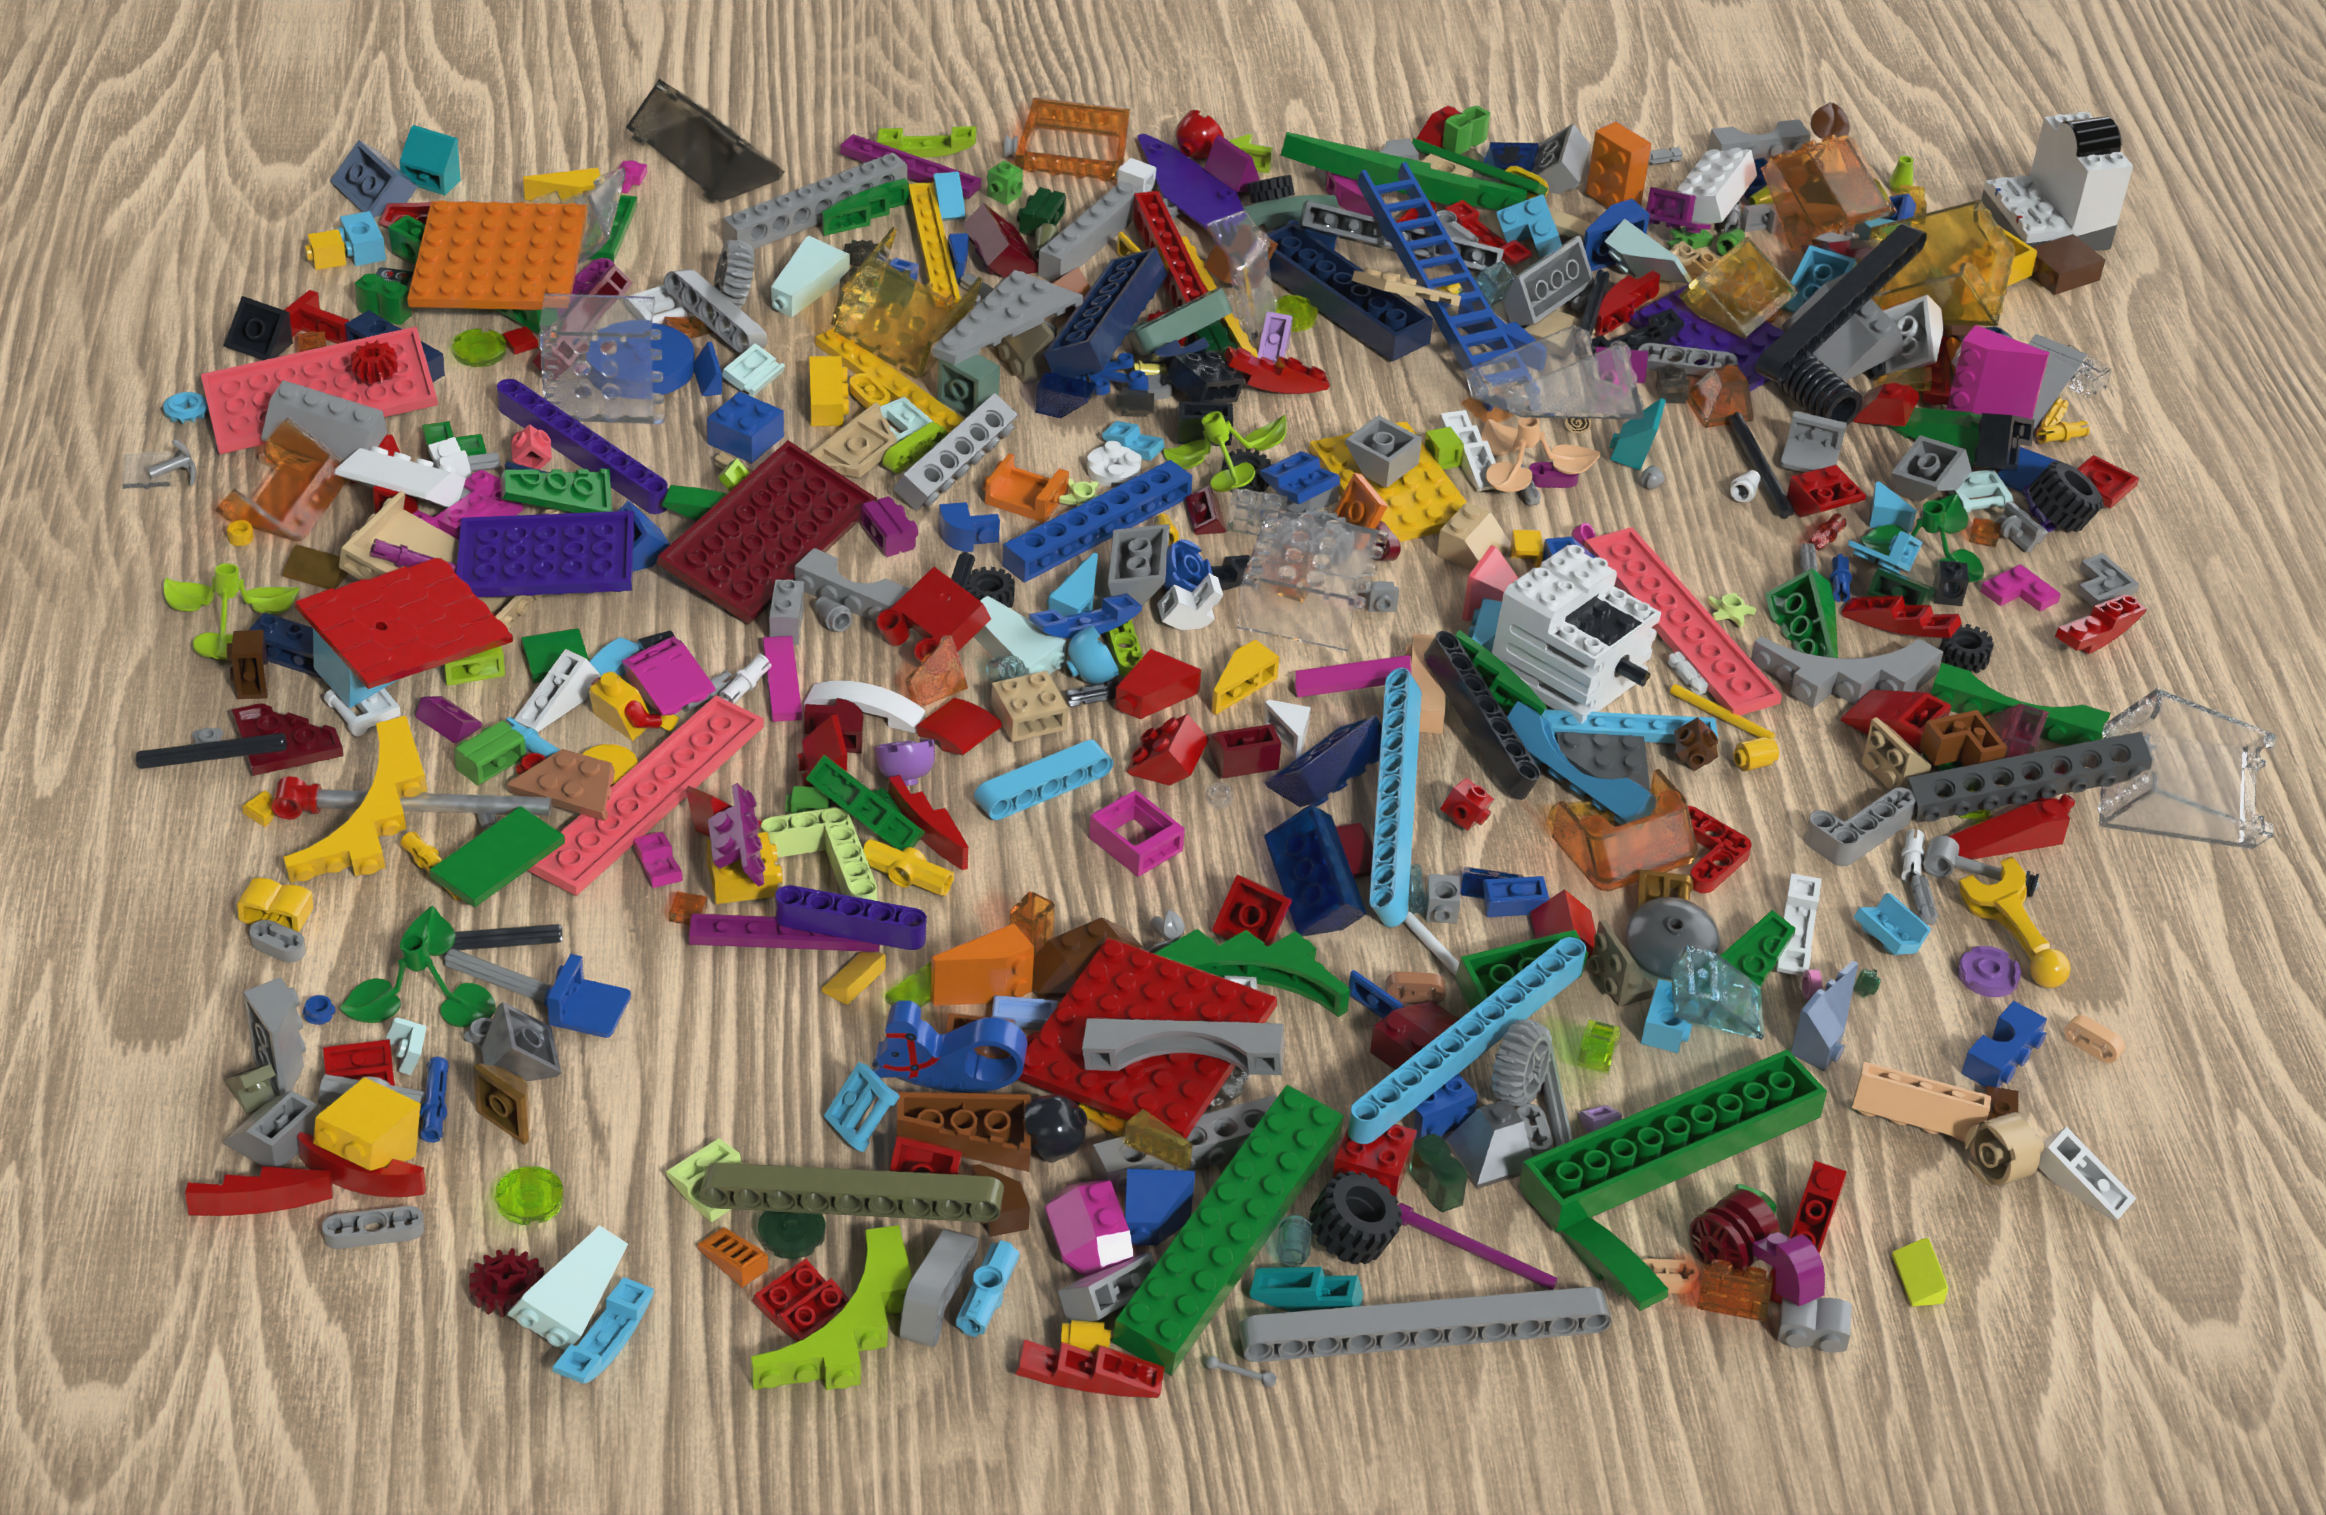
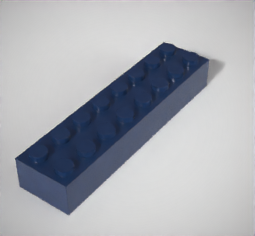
[1264,222,1433,362]
[1043,247,1168,381]

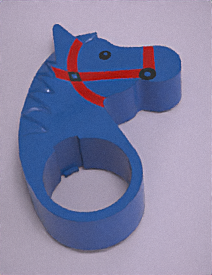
[872,1000,1027,1093]

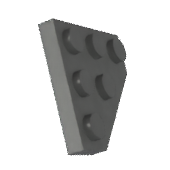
[1556,732,1650,792]

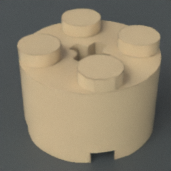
[1965,1112,2044,1186]

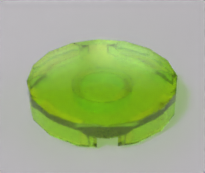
[1267,295,1318,332]
[452,328,506,367]
[495,1167,564,1225]

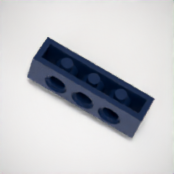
[345,310,445,382]

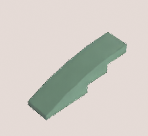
[1239,195,1340,231]

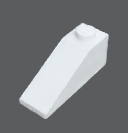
[515,649,601,732]
[2038,1127,2136,1221]

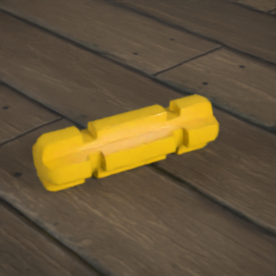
[2040,398,2069,427]

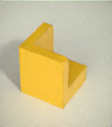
[1510,530,1544,568]

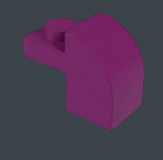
[1753,1232,1825,1306]

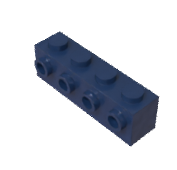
[249,612,323,679]

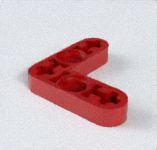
[1673,805,1752,894]

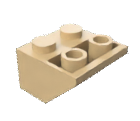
[1861,717,1931,791]

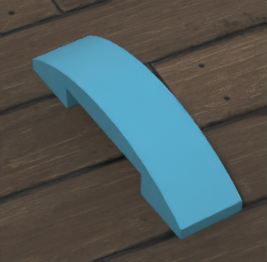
[553,1277,654,1384]

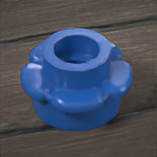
[303,995,335,1025]

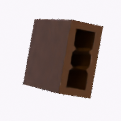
[2031,234,2106,295]

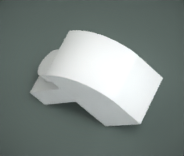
[1157,573,1223,630]

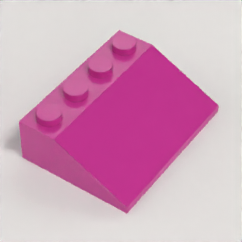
[1946,325,2050,419]

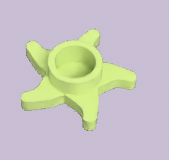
[1059,479,1099,507]
[1707,593,1756,627]

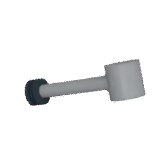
[1923,836,2040,897]

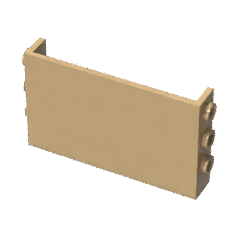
[339,491,542,631]

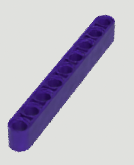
[497,379,668,514]

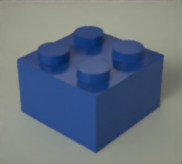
[707,391,784,463]

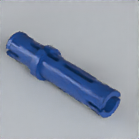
[420,1057,449,1143]

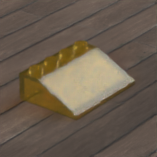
[1679,236,1799,339]

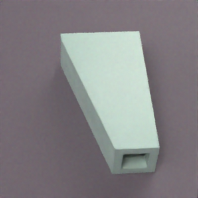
[974,596,1067,678]
[507,1226,628,1351]

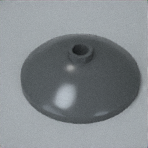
[1626,897,1719,980]

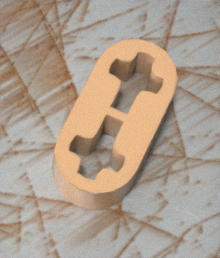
[2064,1015,2125,1063]
[1643,1259,1699,1294]

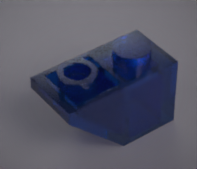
[1035,372,1096,418]

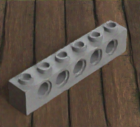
[893,393,1018,511]
[1091,1095,1277,1193]

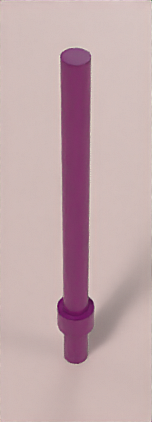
[1397,1203,1558,1290]

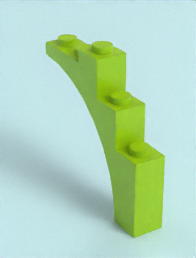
[751,1225,912,1390]

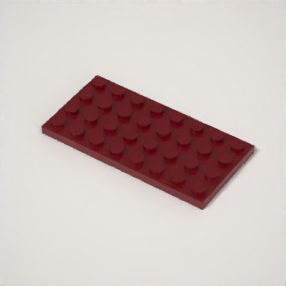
[656,440,878,624]

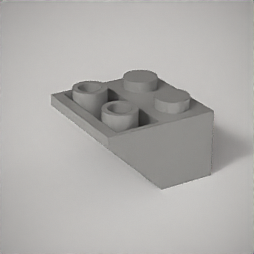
[224,1091,319,1168]

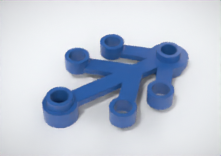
[1063,353,1149,395]

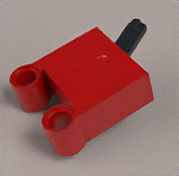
[876,552,991,675]

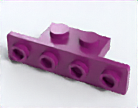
[1646,187,1711,233]
[708,783,765,887]

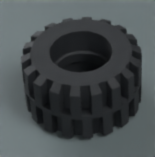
[2029,461,2104,532]
[1309,1171,1403,1264]

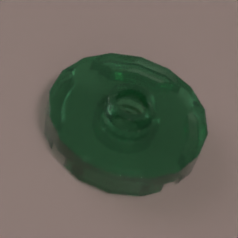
[758,1211,826,1259]

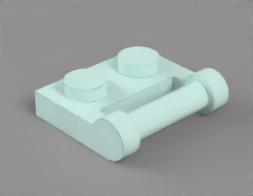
[880,397,934,443]
[1947,469,2013,514]

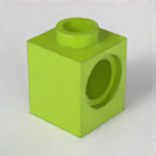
[1425,426,1464,470]

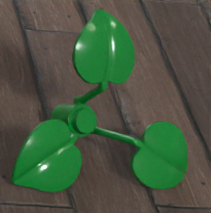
[1861,493,1984,583]
[340,906,496,1027]

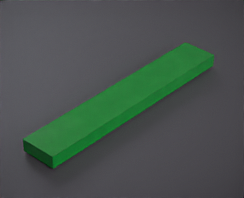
[1412,138,1548,197]

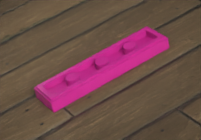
[763,636,802,722]
[1296,655,1412,697]

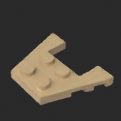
[1352,268,1461,306]

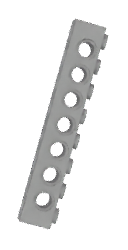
[723,153,907,250]

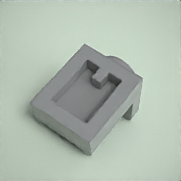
[1365,581,1399,612]

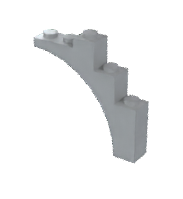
[1751,636,1943,708]

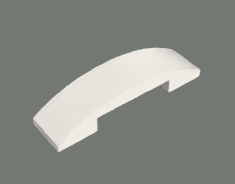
[804,680,925,733]
[1777,873,1822,976]

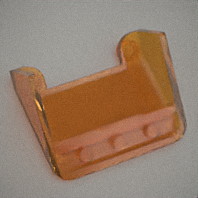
[215,418,348,541]

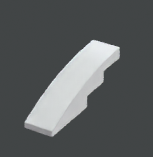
[1439,410,1496,491]

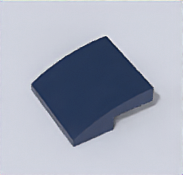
[1142,337,1209,366]

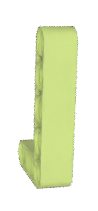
[761,807,877,901]

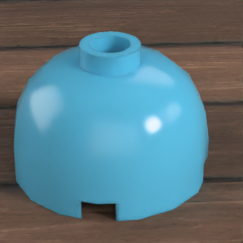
[1066,625,1120,685]

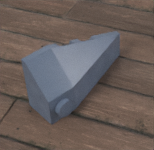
[1791,961,1858,1071]

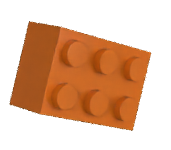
[1585,121,1652,208]

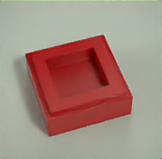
[502,326,538,355]

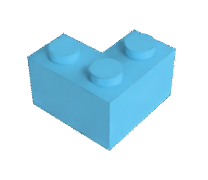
[1496,194,1562,258]

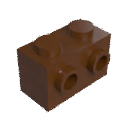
[227,630,270,699]

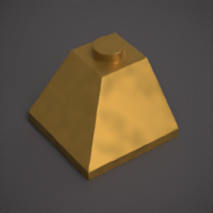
[473,1063,529,1145]

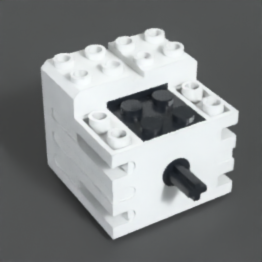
[1492,545,1661,724]

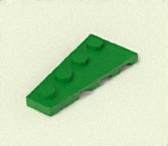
[501,469,613,513]
[1689,910,1796,1027]

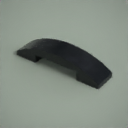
[1586,308,1684,362]

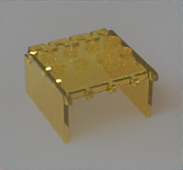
[831,227,983,379]

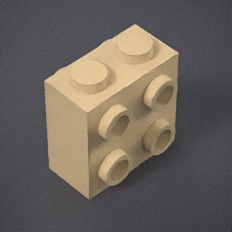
[991,671,1068,742]

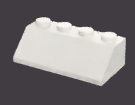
[334,446,466,508]

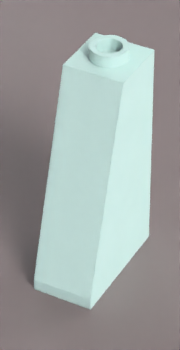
[771,236,850,317]

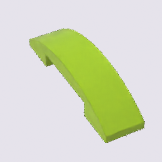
[877,126,977,158]

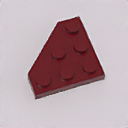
[232,703,344,776]

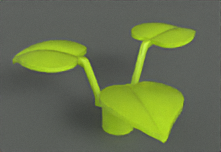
[1163,411,1287,492]
[164,563,299,660]

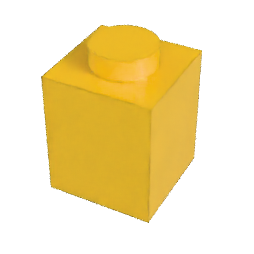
[304,229,346,270]

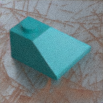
[1609,398,1666,470]

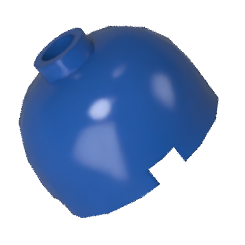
[1162,539,1212,592]

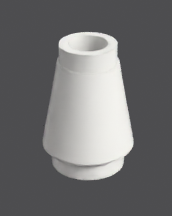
[1730,470,1760,502]

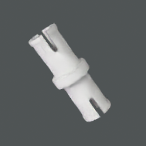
[719,654,772,704]
[1901,829,1925,883]

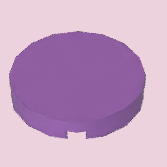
[1957,946,2021,997]

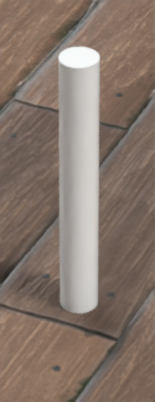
[1404,912,1459,977]

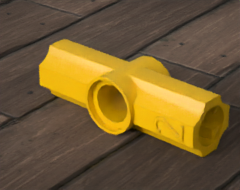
[863,838,954,896]

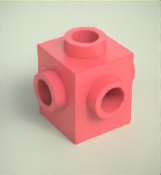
[511,424,552,470]

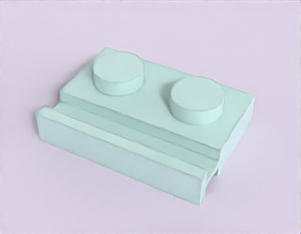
[722,343,785,397]

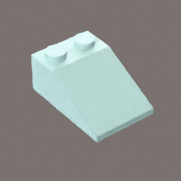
[1604,219,1692,284]

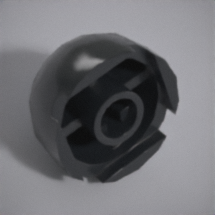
[1025,1094,1087,1163]

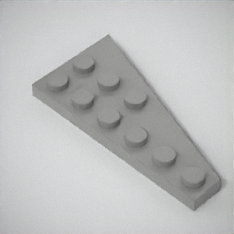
[932,270,1083,365]

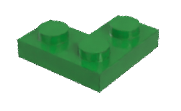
[422,421,486,461]

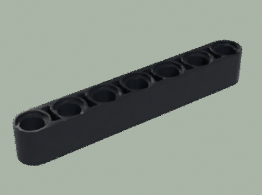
[1424,631,1541,800]

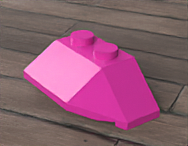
[1045,1179,1134,1277]

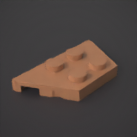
[507,749,615,821]

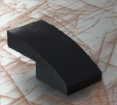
[1211,555,1262,591]

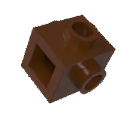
[1674,717,1718,771]

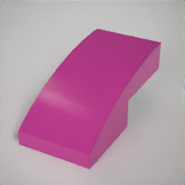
[634,831,683,888]

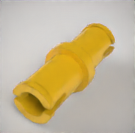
[2036,420,2090,444]

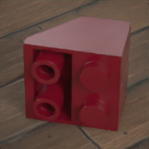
[1207,724,1282,779]

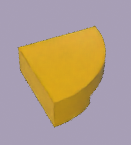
[242,790,274,827]

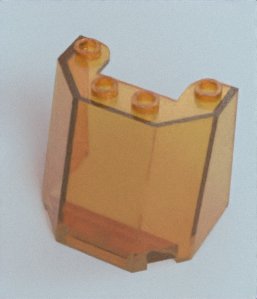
[1761,134,1897,251]

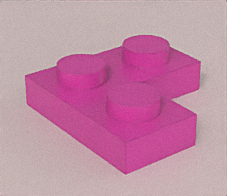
[1980,564,2061,612]

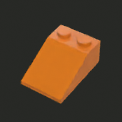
[930,923,1034,1006]

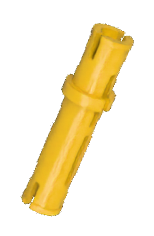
[400,831,462,901]

